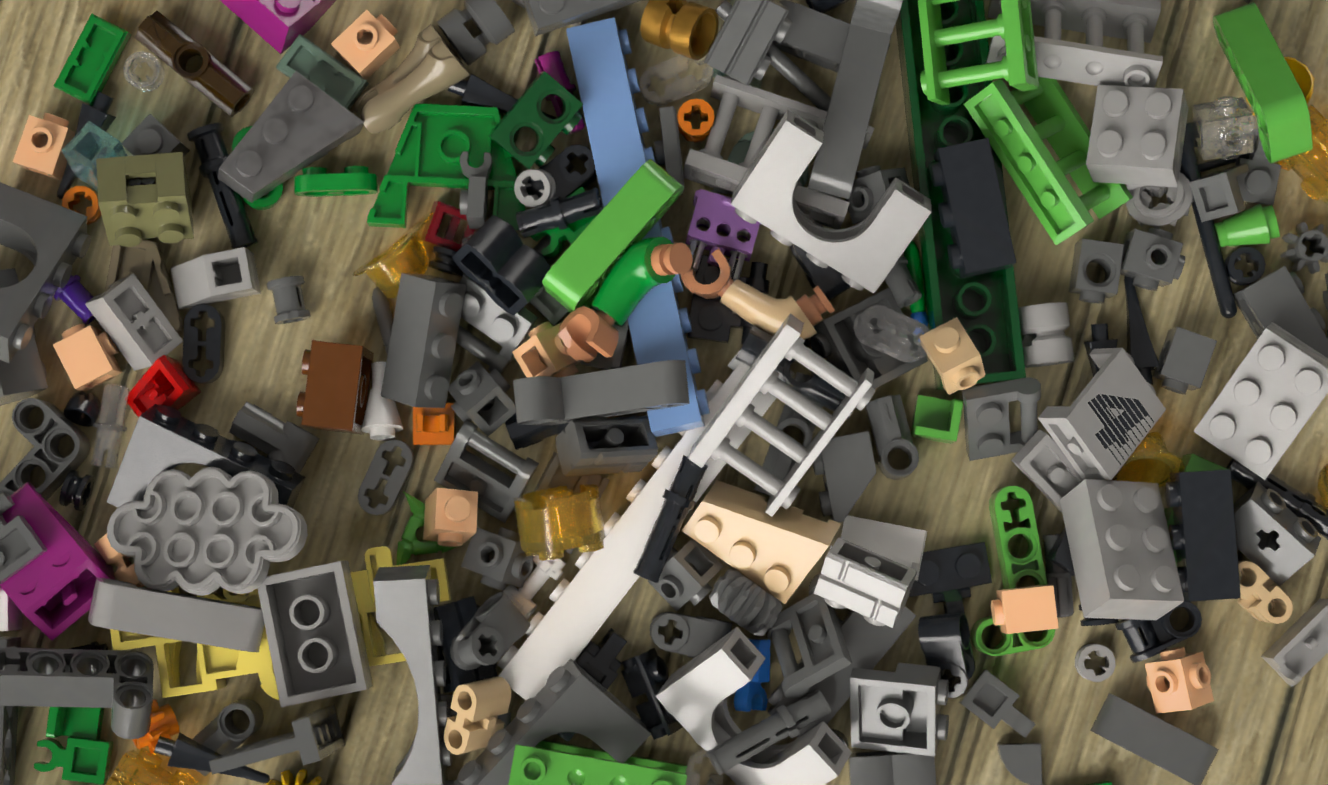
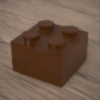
[296,340,374,435]

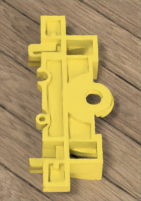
[110,546,451,700]

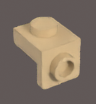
[919,317,985,394]

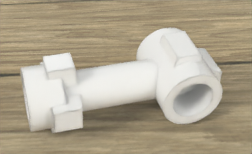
[503,548,566,620]

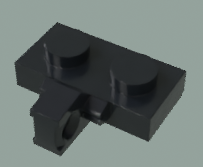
[909,542,992,614]

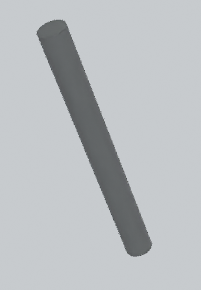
[715,0,831,111]

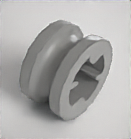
[514,169,556,207]
[1075,643,1116,682]

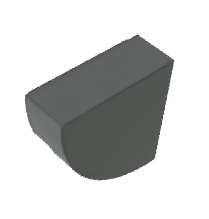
[997,743,1042,785]

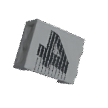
[1038,348,1166,480]

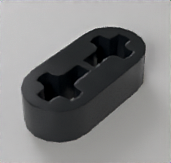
[182,304,225,384]

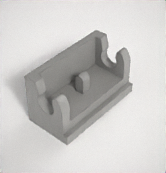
[85,273,183,371]
[1261,598,1328,687]

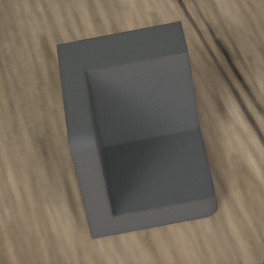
[1189,163,1250,222]

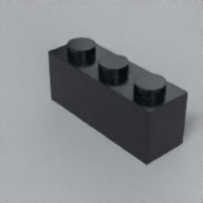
[929,138,1017,278]
[1165,469,1241,602]

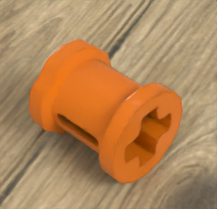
[677,98,715,143]

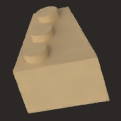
[681,480,842,604]

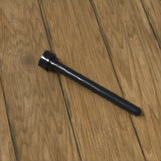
[1181,121,1237,318]

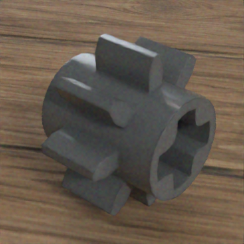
[1280,222,1328,274]

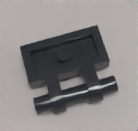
[687,255,770,345]

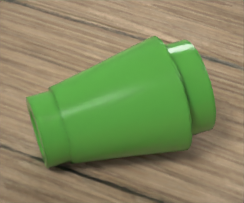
[1214,204,1280,247]

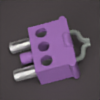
[686,188,762,281]

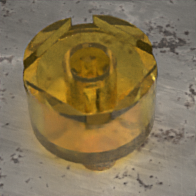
[514,484,605,561]

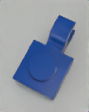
[734,638,770,712]

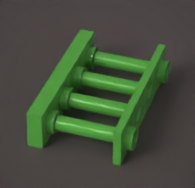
[918,0,1039,105]
[964,77,1133,245]
[508,740,687,785]

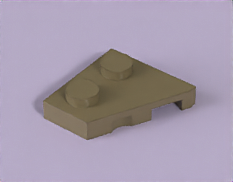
[105,240,183,332]

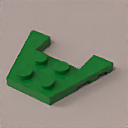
[367,103,526,234]

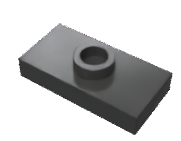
[654,106,685,195]

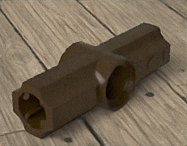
[134,11,254,117]

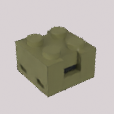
[96,152,194,247]

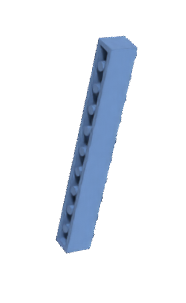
[566,17,710,437]

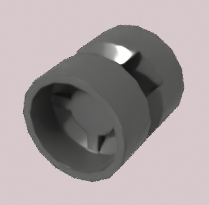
[437,0,515,66]

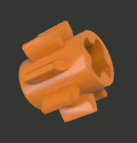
[132,699,180,754]

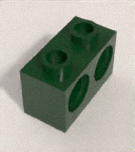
[488,71,583,169]

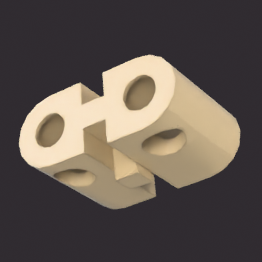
[1237,561,1293,624]
[444,676,511,755]

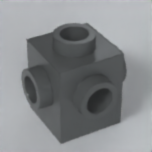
[845,165,910,224]
[1120,228,1185,291]
[448,361,516,437]
[461,527,536,591]
[648,539,724,612]

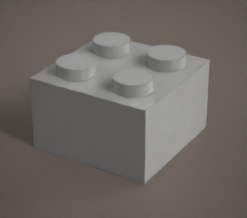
[1086,85,1188,187]

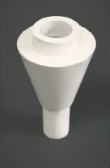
[361,362,403,440]

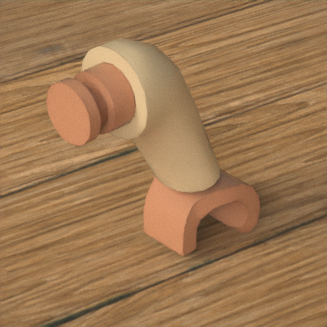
[680,248,835,340]

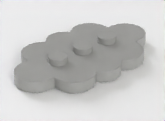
[107,467,308,596]

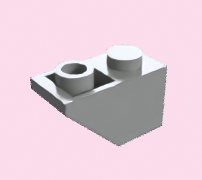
[171,247,261,309]

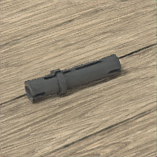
[706,689,831,776]

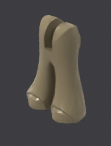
[355,24,470,134]

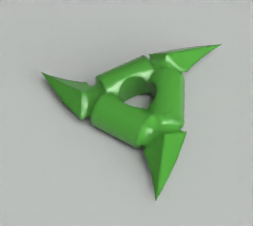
[396,491,471,565]

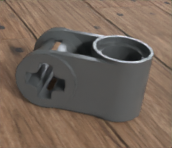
[450,591,531,670]
[650,612,733,658]

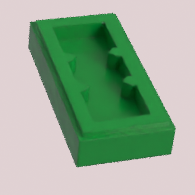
[54,13,131,106]

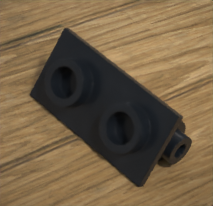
[621,648,683,740]

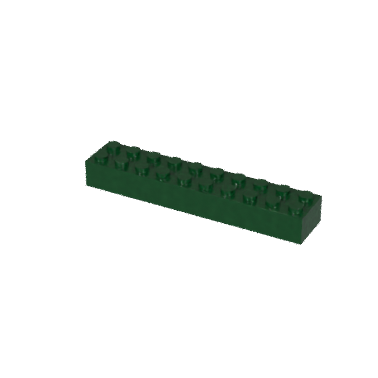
[896,0,1026,390]

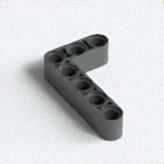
[808,0,903,199]

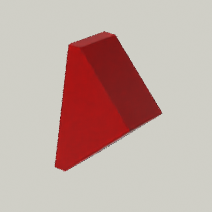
[124,355,201,417]

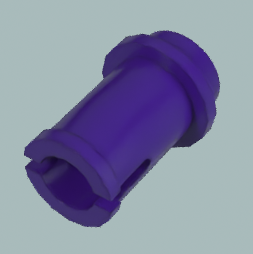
[54,274,96,325]

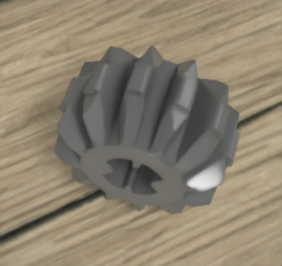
[709,569,783,636]

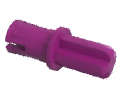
[534,51,585,135]

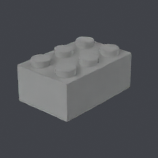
[1193,322,1328,480]
[1060,479,1184,620]
[257,560,373,707]

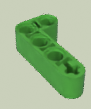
[1213,2,1313,164]
[542,159,684,312]
[970,486,1055,656]

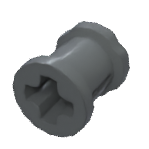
[266,276,311,324]

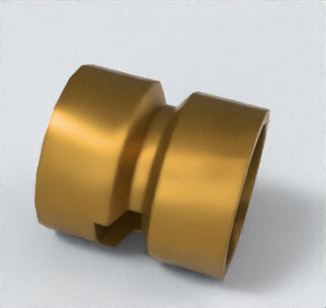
[640,0,719,60]

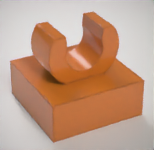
[413,403,456,445]

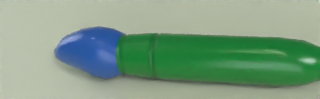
[904,241,929,341]

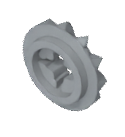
[1126,173,1194,229]

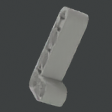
[88,578,264,652]

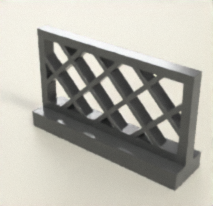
[209,705,345,775]

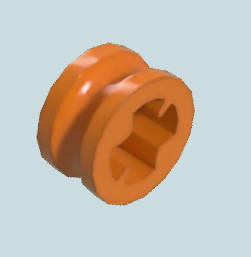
[62,186,101,225]

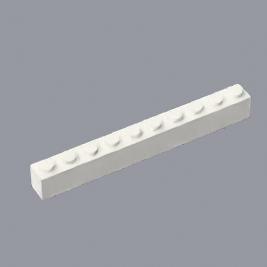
[497,350,795,700]

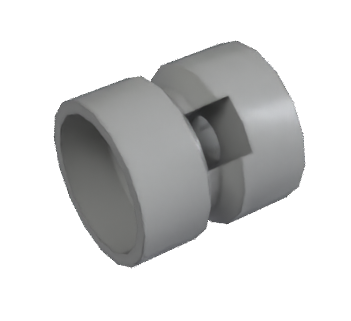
[1018,302,1074,368]

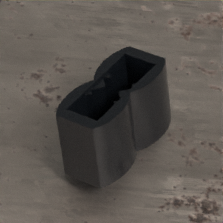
[453,215,551,315]

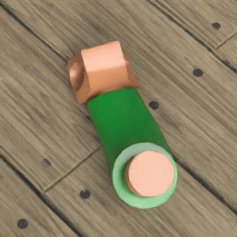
[558,237,693,364]

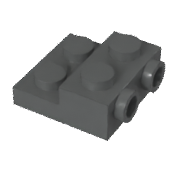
[810,288,928,389]
[850,663,949,757]

